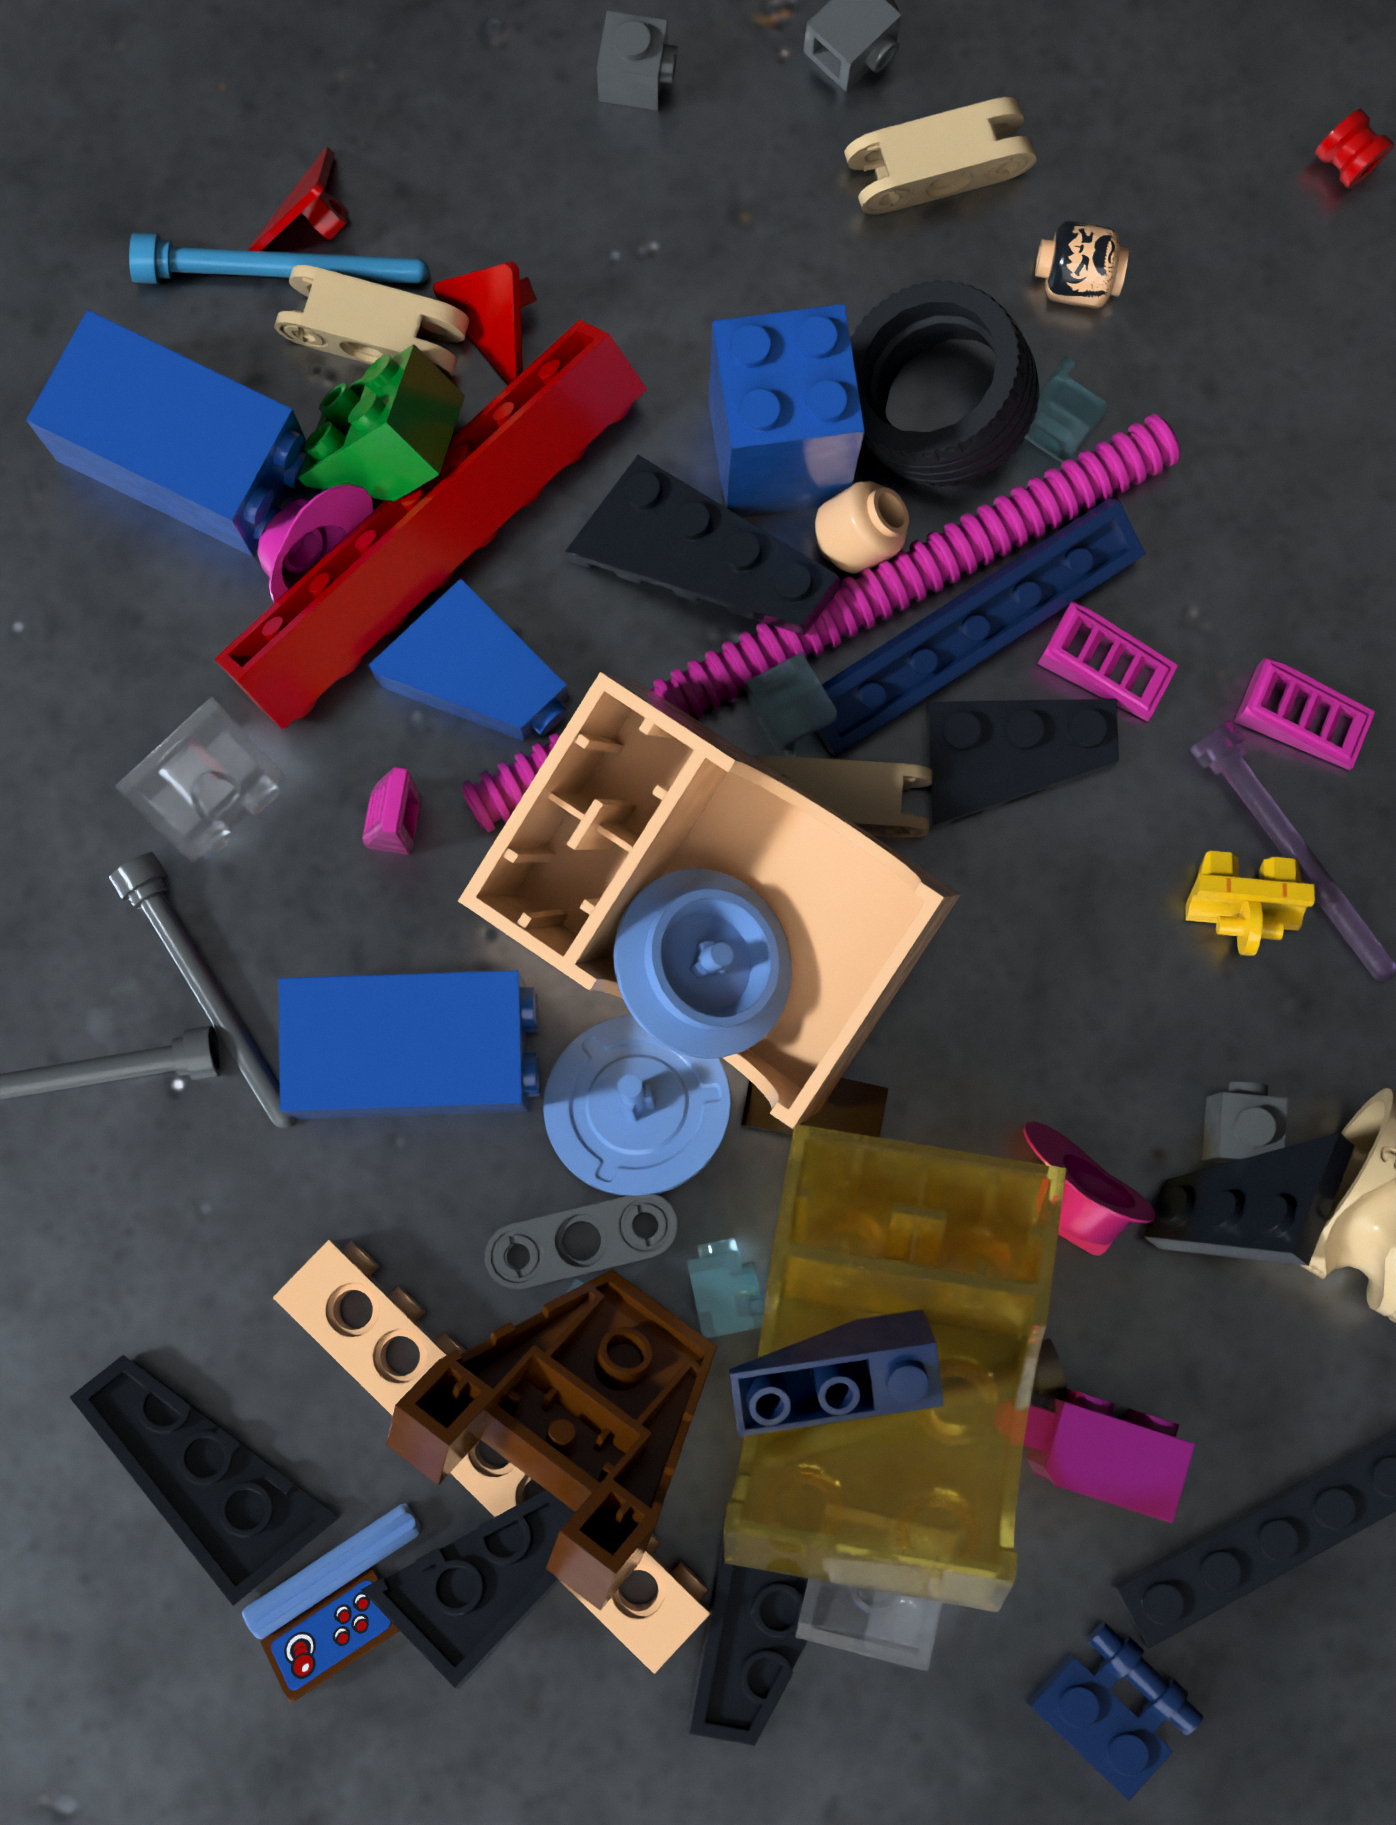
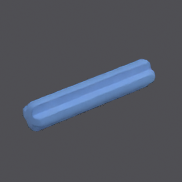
[242,1504,422,1639]

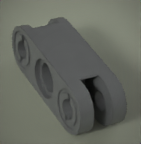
[484,1194,678,1289]

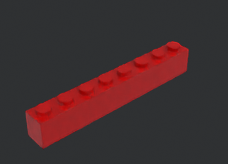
[214,319,647,730]

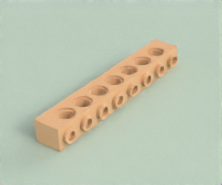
[273,1240,710,1674]

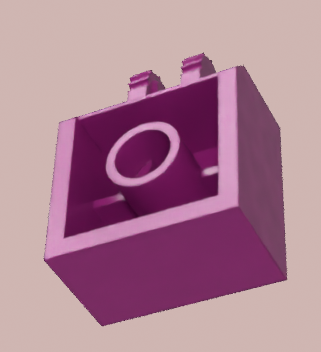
[991,1388,1195,1524]

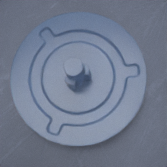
[614,868,792,1059]
[543,1015,731,1196]

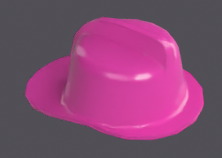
[257,483,373,603]
[1023,1121,1155,1256]

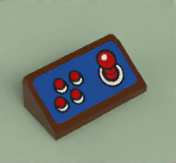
[260,1566,400,1704]

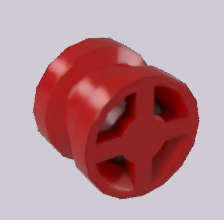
[1315,108,1395,189]

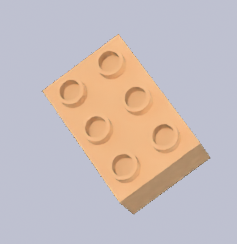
[458,672,961,1129]

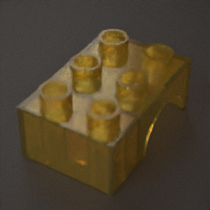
[723,1124,1066,1612]

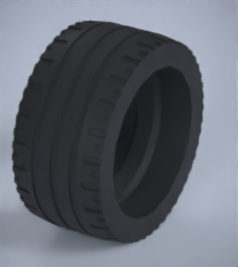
[850,280,1039,487]

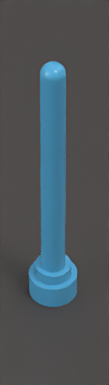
[129,232,430,284]

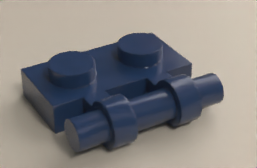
[1027,1622,1203,1801]

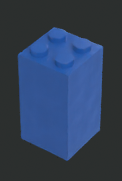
[709,304,864,518]
[26,309,307,557]
[278,970,541,1119]

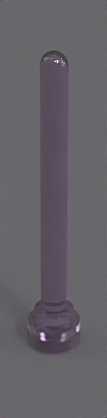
[1189,719,1396,981]

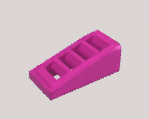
[1038,601,1178,722]
[1234,657,1375,770]
[362,767,422,855]

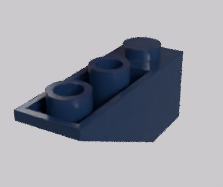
[729,1309,944,1437]

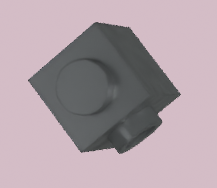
[803,0,902,92]
[597,10,678,111]
[1202,1082,1288,1163]

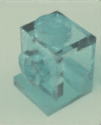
[687,1238,768,1338]

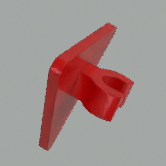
[247,147,349,251]
[433,261,537,385]

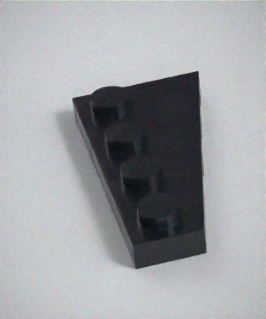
[69,1355,339,1606]

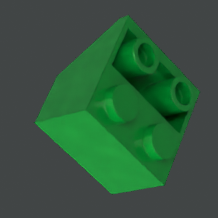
[298,344,465,502]

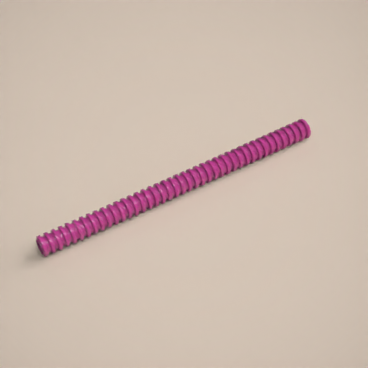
[461,414,1180,833]

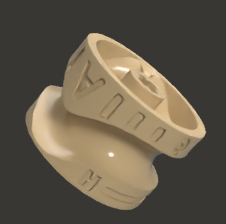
[1300,1088,1396,1323]

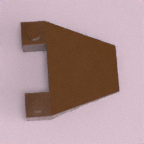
[386,1269,717,1611]

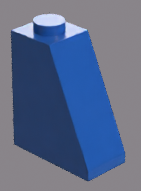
[369,579,569,742]

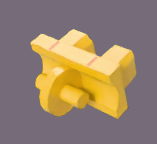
[1185,851,1315,956]

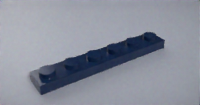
[799,498,1146,756]

